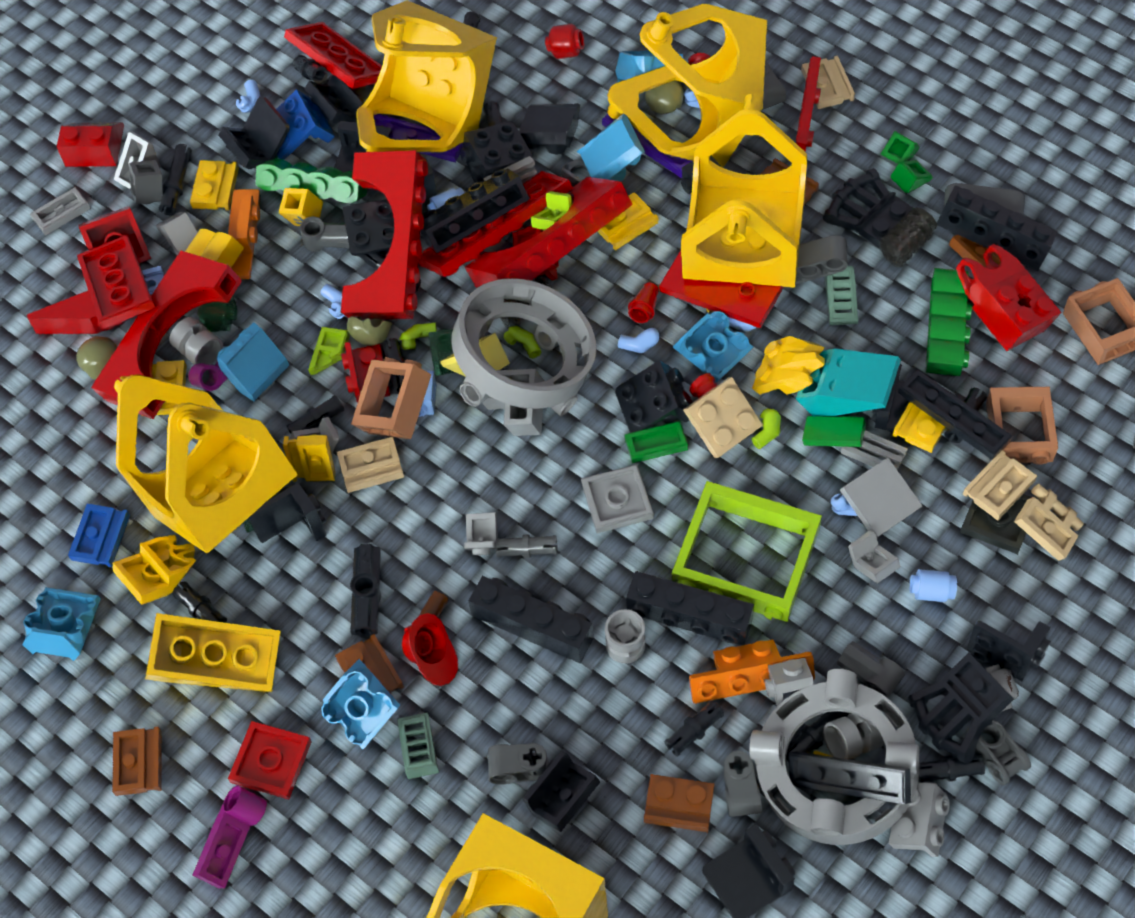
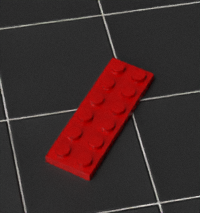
[418,171,573,277]

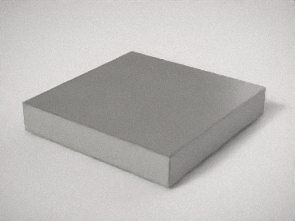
[840,457,923,537]
[581,464,654,534]

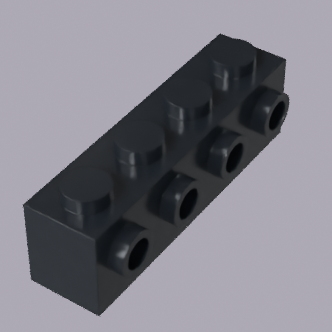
[420,168,530,253]
[936,185,1058,271]
[626,571,754,646]
[468,575,594,664]

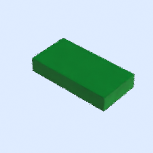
[802,416,866,447]
[624,421,688,464]

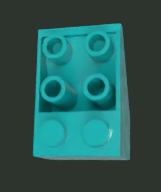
[796,348,901,417]

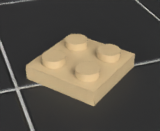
[683,377,763,458]

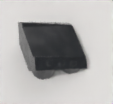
[519,103,580,155]

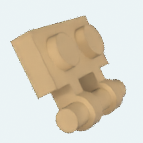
[1014,484,1084,561]

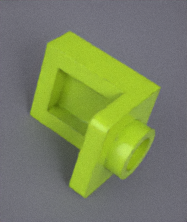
[531,191,572,231]

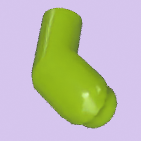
[399,322,437,350]
[504,326,542,359]
[751,409,781,449]

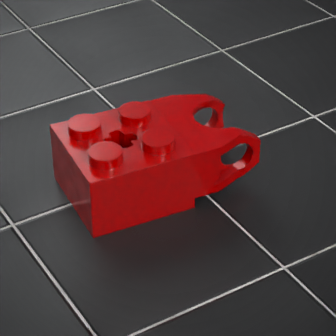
[956,244,1062,351]

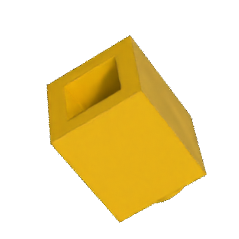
[279,188,324,226]

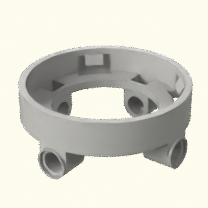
[452,279,596,416]
[750,669,919,845]

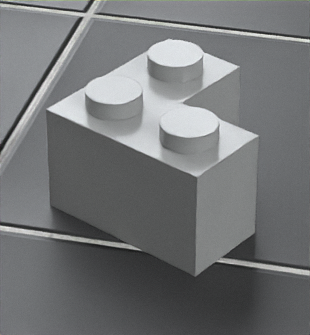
[482,369,545,436]

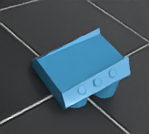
[615,50,683,82]
[577,114,645,182]
[673,311,754,383]
[217,322,289,401]
[22,587,101,661]
[321,659,400,750]

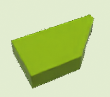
[308,327,350,375]

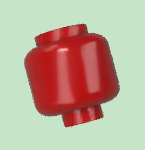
[545,23,584,59]

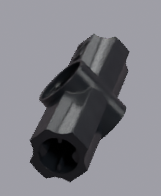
[350,544,381,638]

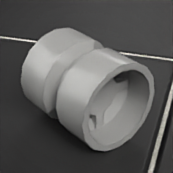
[169,317,223,365]
[605,609,645,663]
[823,713,884,760]

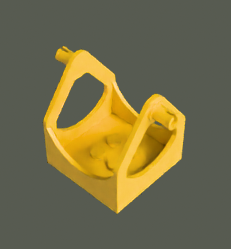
[356,0,497,152]
[607,4,767,167]
[681,93,807,288]
[114,374,298,554]
[426,813,608,918]

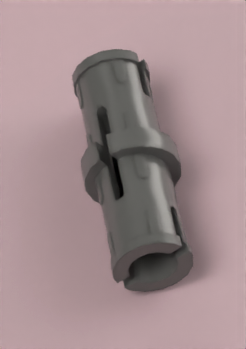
[496,534,558,558]

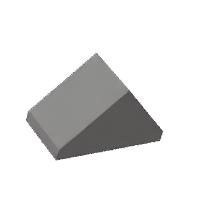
[114,131,161,189]
[156,212,198,254]

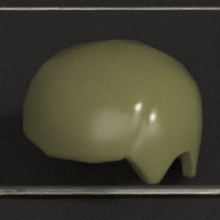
[645,80,684,114]
[346,316,392,346]
[76,336,117,380]

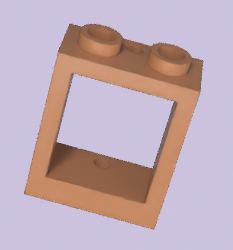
[1063,278,1135,365]
[351,357,432,439]
[986,386,1058,465]

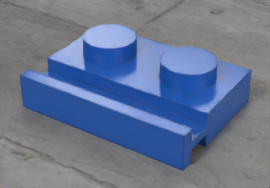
[68,504,130,567]

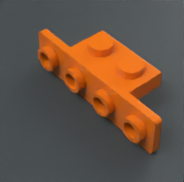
[228,189,260,279]
[689,639,815,703]

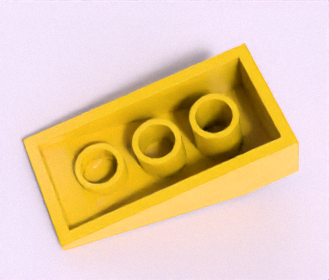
[145,613,280,692]

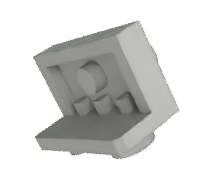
[888,783,950,857]

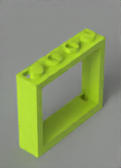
[672,481,822,622]

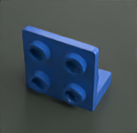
[276,89,335,160]

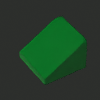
[881,131,920,164]
[891,160,933,193]

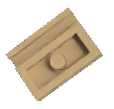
[801,56,855,109]
[337,437,404,493]
[963,450,1037,520]

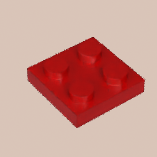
[228,721,312,800]

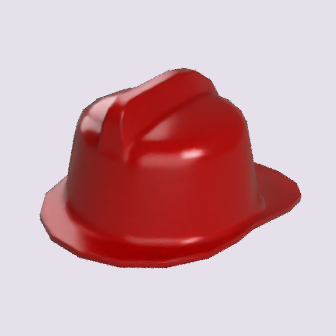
[402,613,458,686]

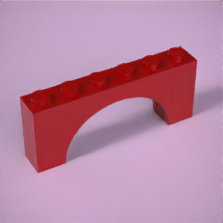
[341,150,428,320]
[465,177,633,288]
[91,250,242,419]

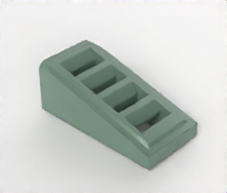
[824,266,858,325]
[397,712,439,779]

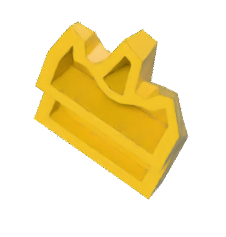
[752,336,825,395]
[113,535,196,605]

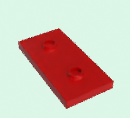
[284,22,382,89]
[795,56,821,152]
[77,235,156,329]
[659,250,784,329]

